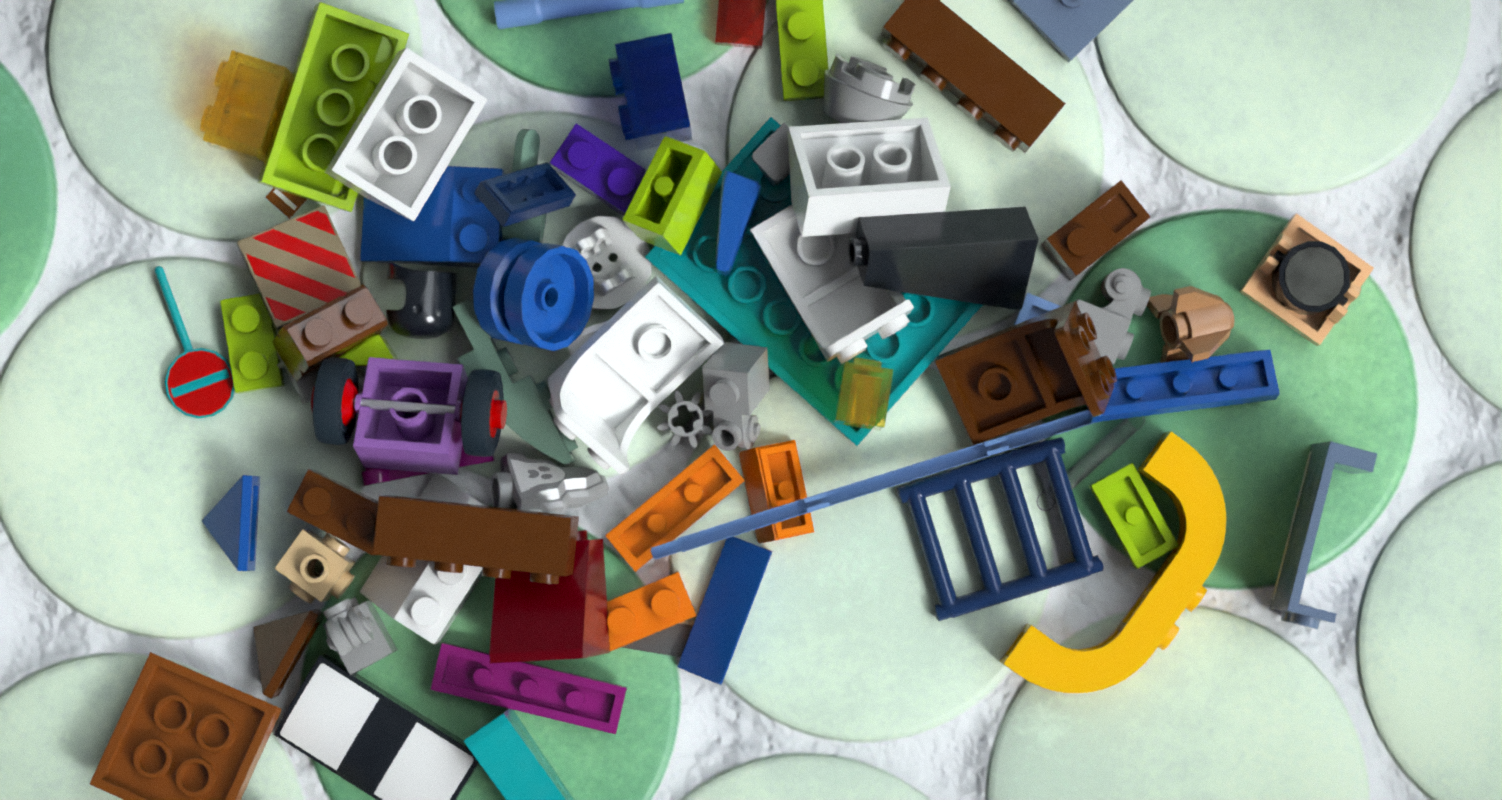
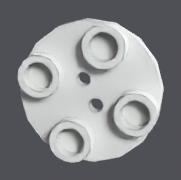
[562,216,652,310]

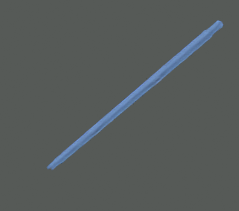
[651,410,1096,560]

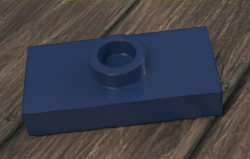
[474,162,576,227]

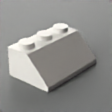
[325,48,488,221]
[787,118,951,237]
[360,473,489,644]

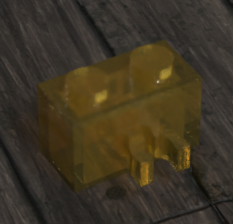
[200,50,292,163]

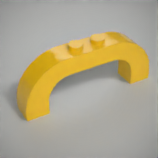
[999,431,1226,693]

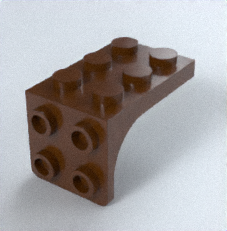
[935,301,1117,445]

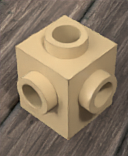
[274,529,355,604]

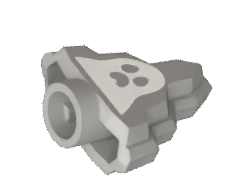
[491,453,609,514]

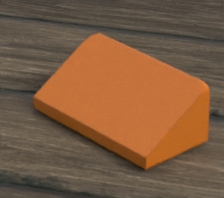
[739,440,814,544]

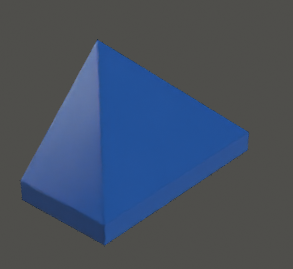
[202,475,260,571]

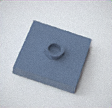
[1008,0,1134,62]

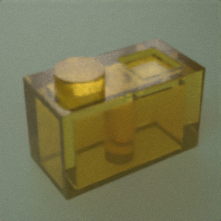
[833,358,894,431]

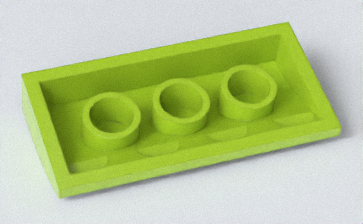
[257,2,409,212]

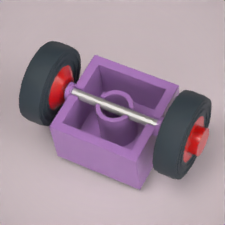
[311,357,507,475]

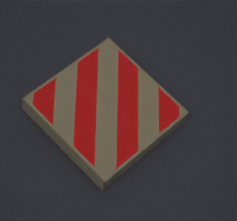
[237,205,361,330]

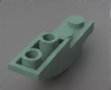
[453,299,578,465]

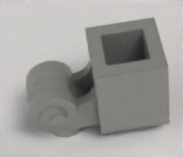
[1076,268,1151,365]
[702,342,770,451]
[323,597,398,675]

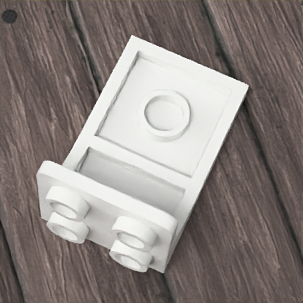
[750,205,914,364]
[547,276,724,475]

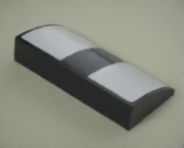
[273,654,479,800]

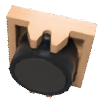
[1239,213,1374,346]

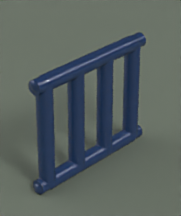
[897,437,1104,621]

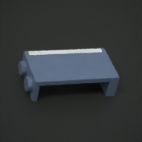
[1270,441,1377,629]

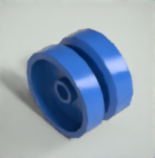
[473,238,594,351]

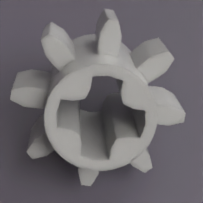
[657,391,713,448]

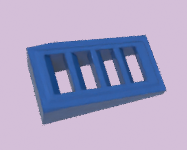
[715,170,761,276]

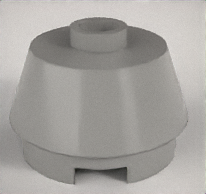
[823,54,916,123]

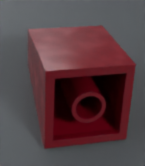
[489,530,610,664]

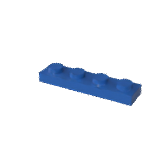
[1087,349,1280,423]

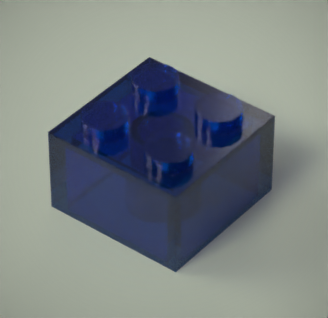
[608,33,693,151]

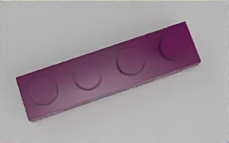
[430,642,628,734]

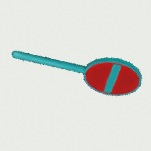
[154,266,235,418]

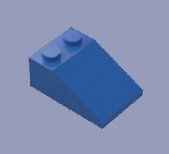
[360,166,506,268]

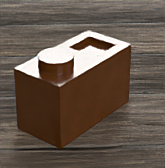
[1041,180,1151,281]

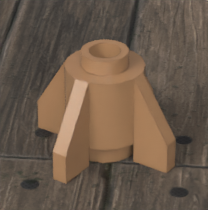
[1147,286,1234,363]

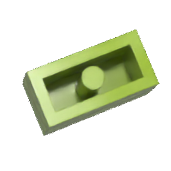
[622,135,722,256]

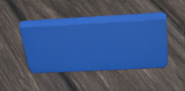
[677,536,773,685]

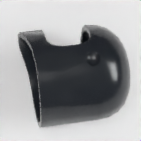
[386,262,457,339]

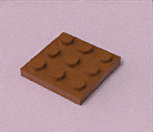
[90,652,282,800]

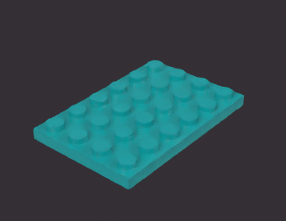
[645,117,983,447]

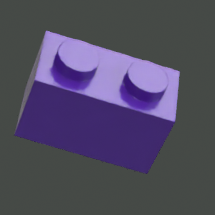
[549,123,647,216]

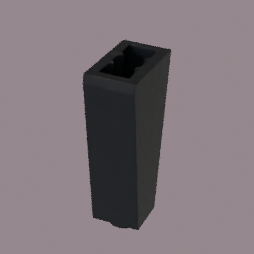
[848,207,1039,309]

